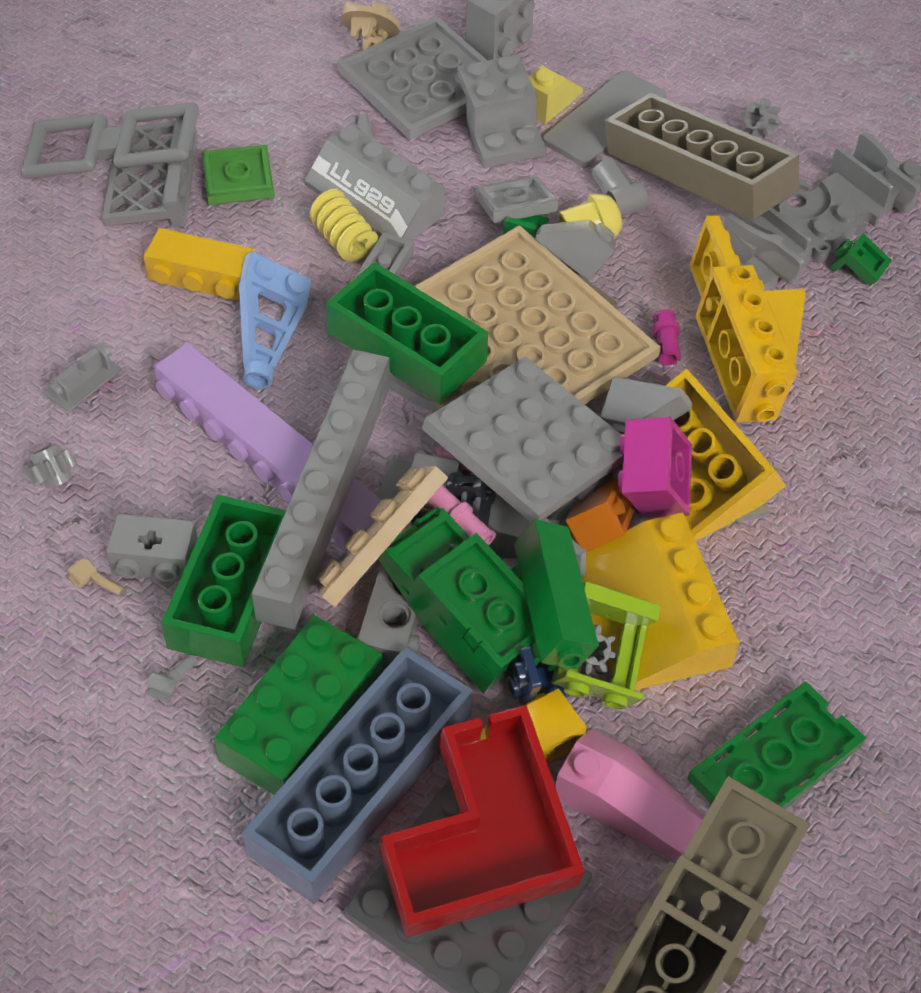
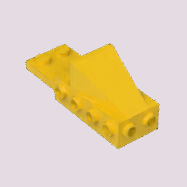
[689,216,806,423]

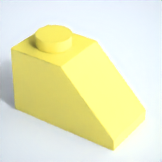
[529,66,583,125]

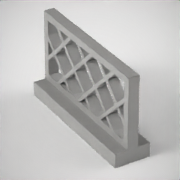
[102,117,198,227]

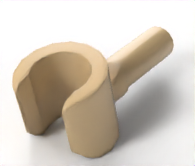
[68,559,124,596]

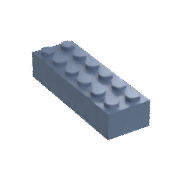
[242,646,473,904]

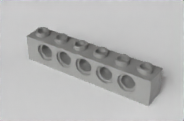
[357,453,460,669]

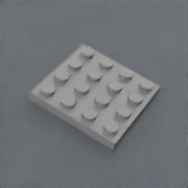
[338,16,487,140]
[422,356,624,523]

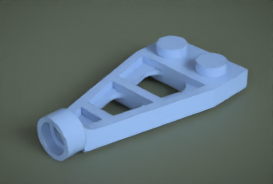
[239,250,311,389]

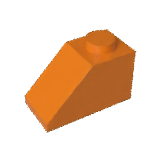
[565,477,636,552]

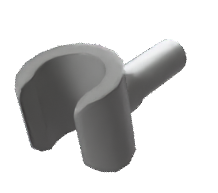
[147,655,197,701]

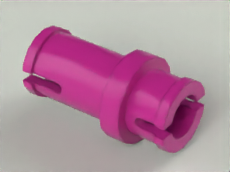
[652,310,681,366]

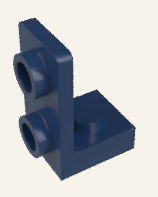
[507,647,570,706]

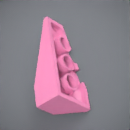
[555,729,705,861]

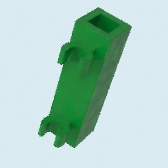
[511,519,599,671]

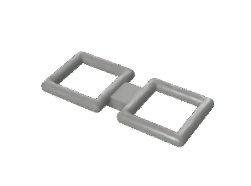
[21,102,199,179]

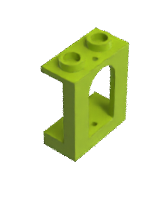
[551,581,661,710]

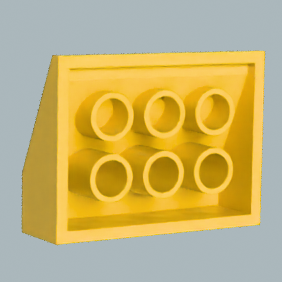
[622,368,786,541]
[582,513,740,690]

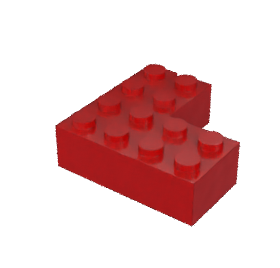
[380,705,585,938]

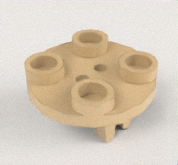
[340,2,401,50]

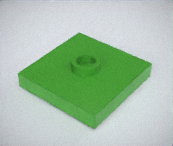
[202,145,275,205]

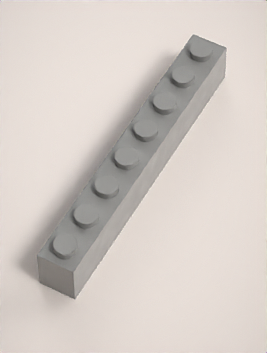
[252,349,390,630]

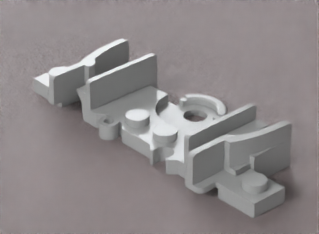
[724,131,921,291]

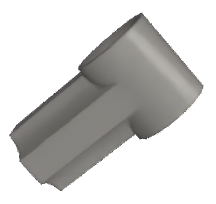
[592,157,648,217]

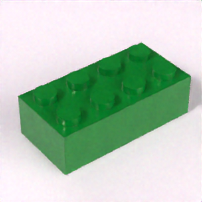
[326,262,488,405]
[161,494,286,668]
[214,615,383,795]

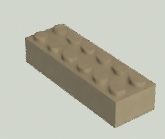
[605,93,799,220]

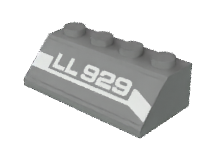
[305,124,445,240]

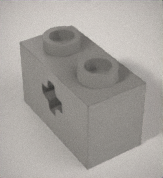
[106,514,198,582]

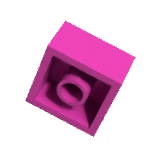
[618,417,692,518]

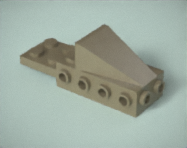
[593,776,811,993]

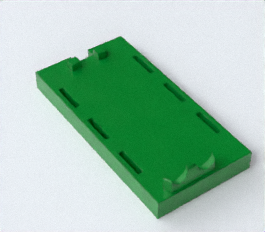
[687,681,867,809]

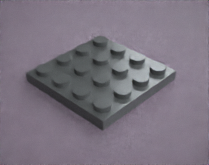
[344,779,592,993]

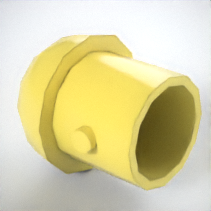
[559,193,622,238]

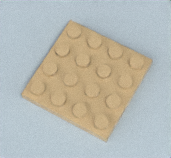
[317,466,449,607]

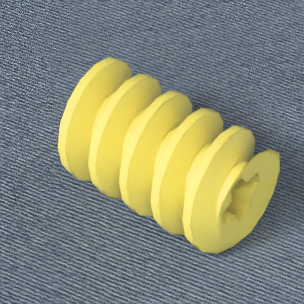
[310,189,378,262]

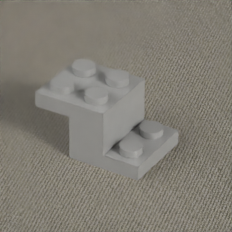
[458,54,546,168]

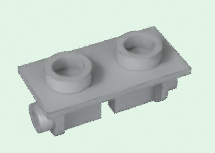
[43,343,122,412]

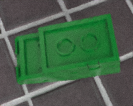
[378,506,536,694]

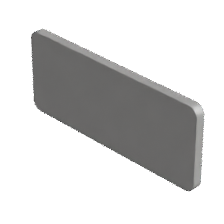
[543,71,667,167]

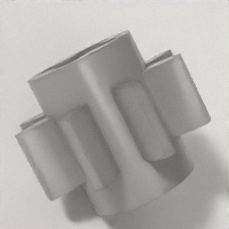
[741,98,782,139]
[25,443,77,490]
[581,625,617,675]

